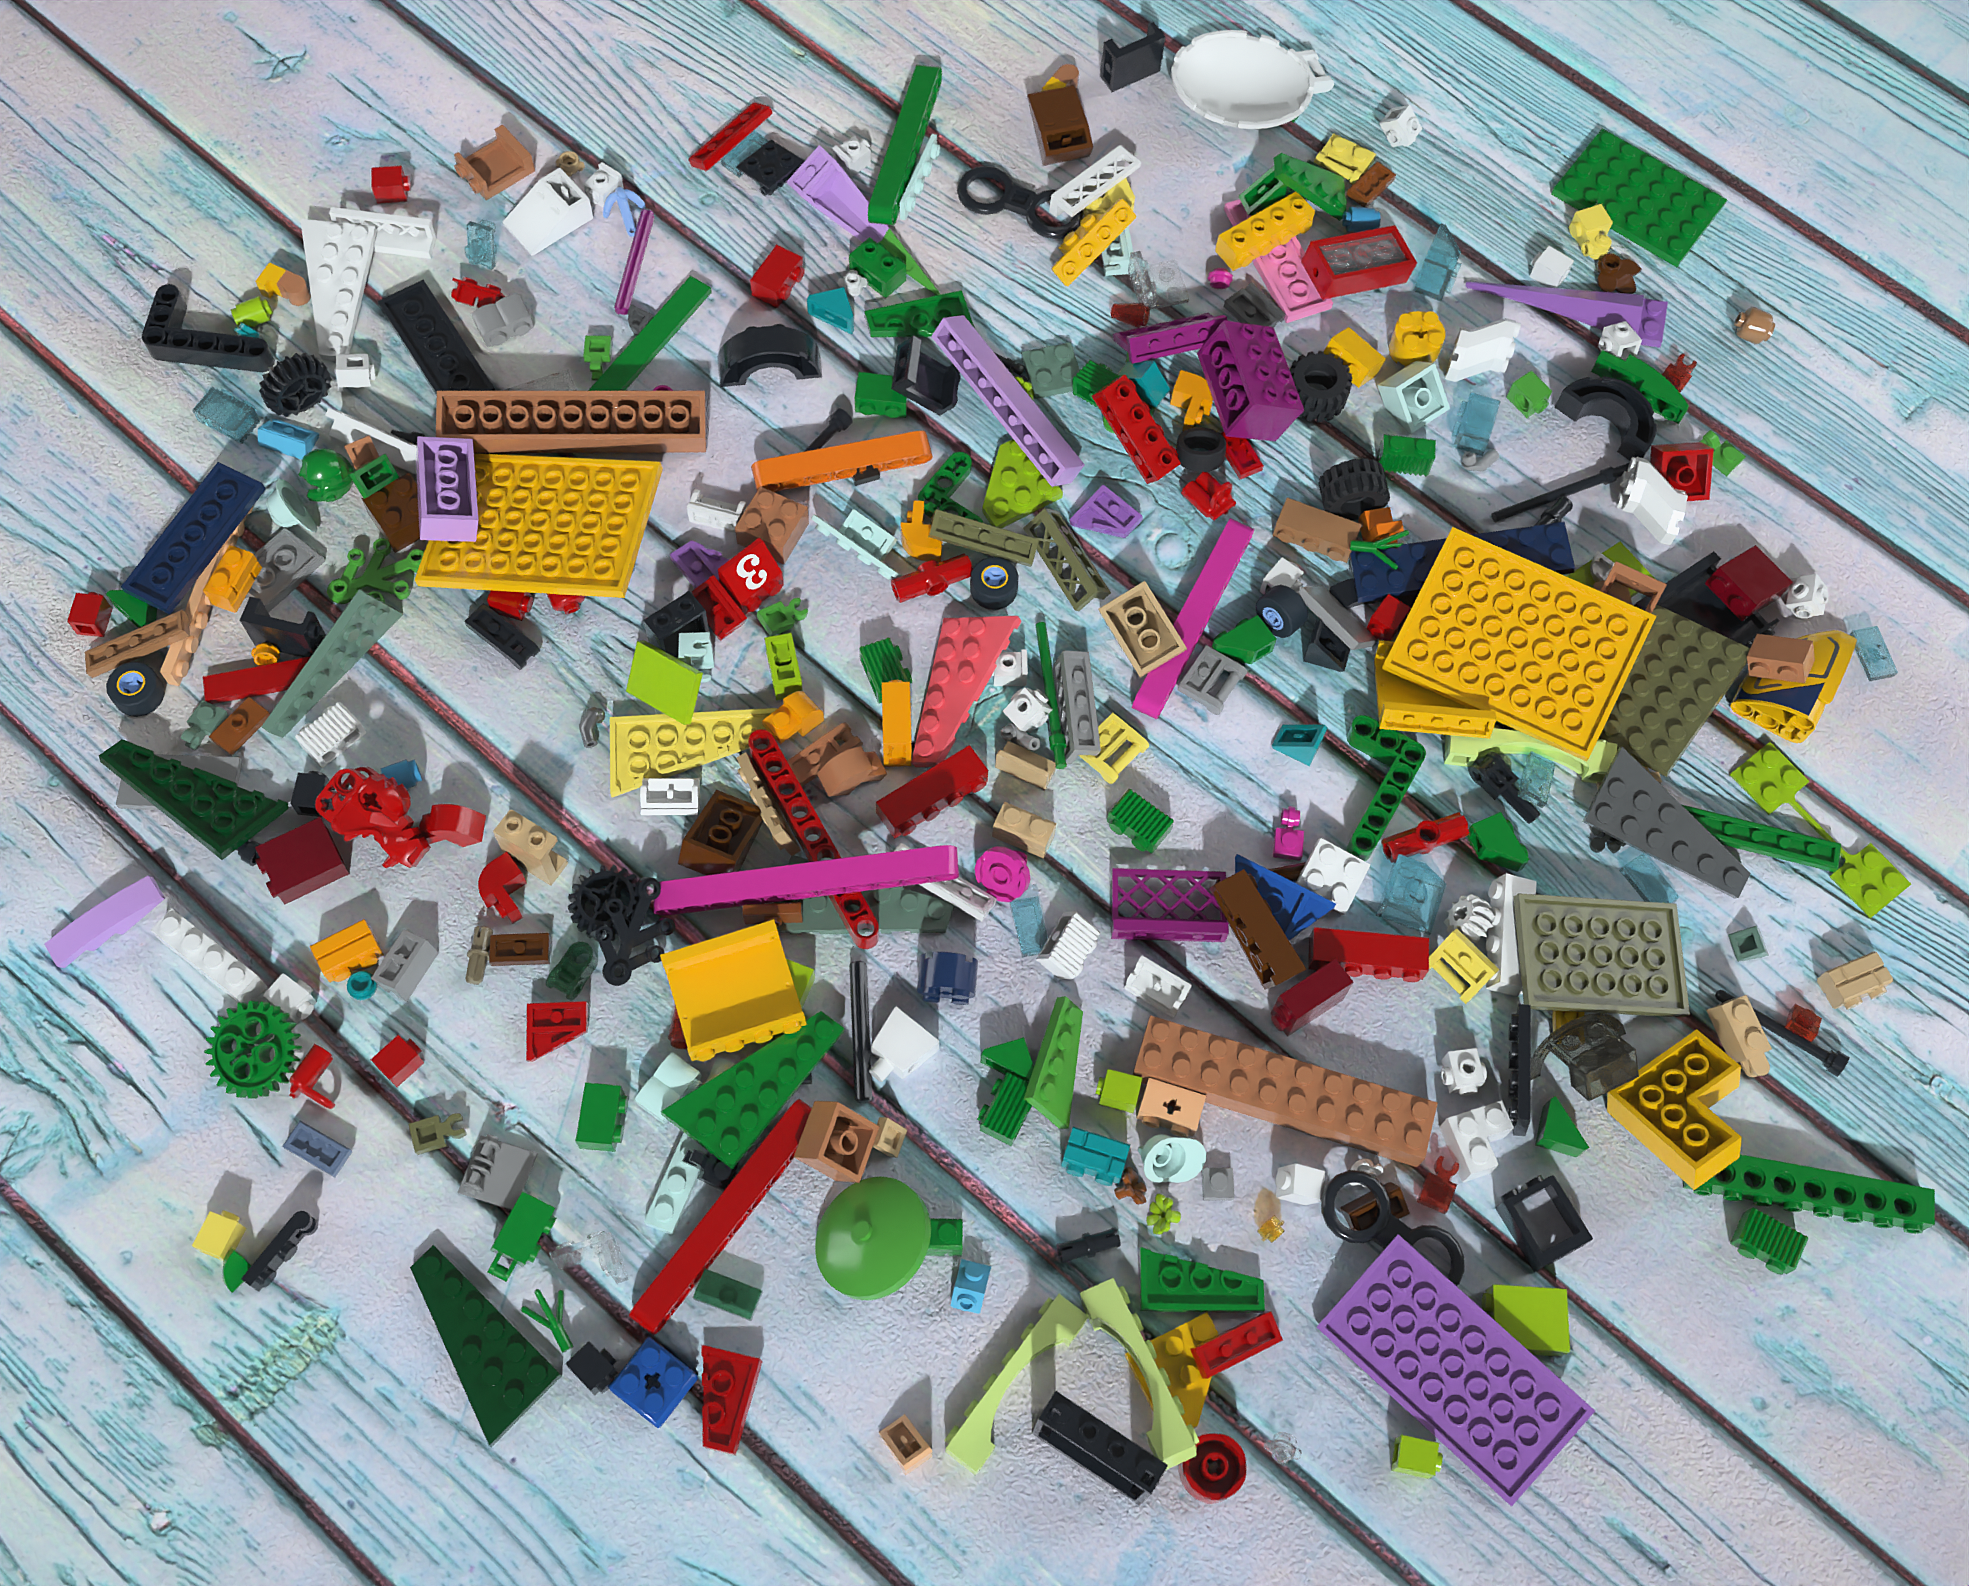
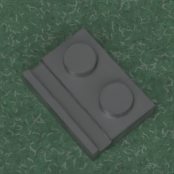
[1223,282,1285,327]

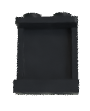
[1100,22,1166,92]
[891,335,961,416]
[240,597,326,658]

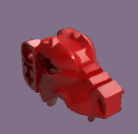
[315,766,431,868]

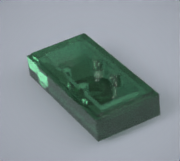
[693,1269,763,1321]

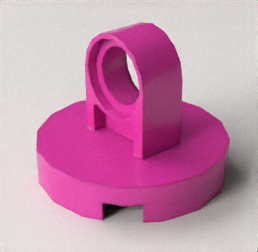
[975,846,1031,902]

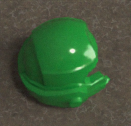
[298,448,353,502]

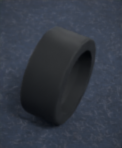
[1176,427,1226,472]

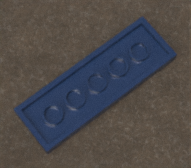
[121,462,266,615]

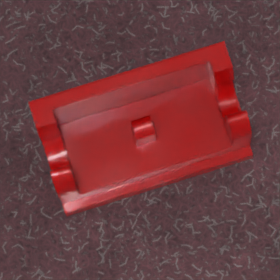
[692,575,747,641]

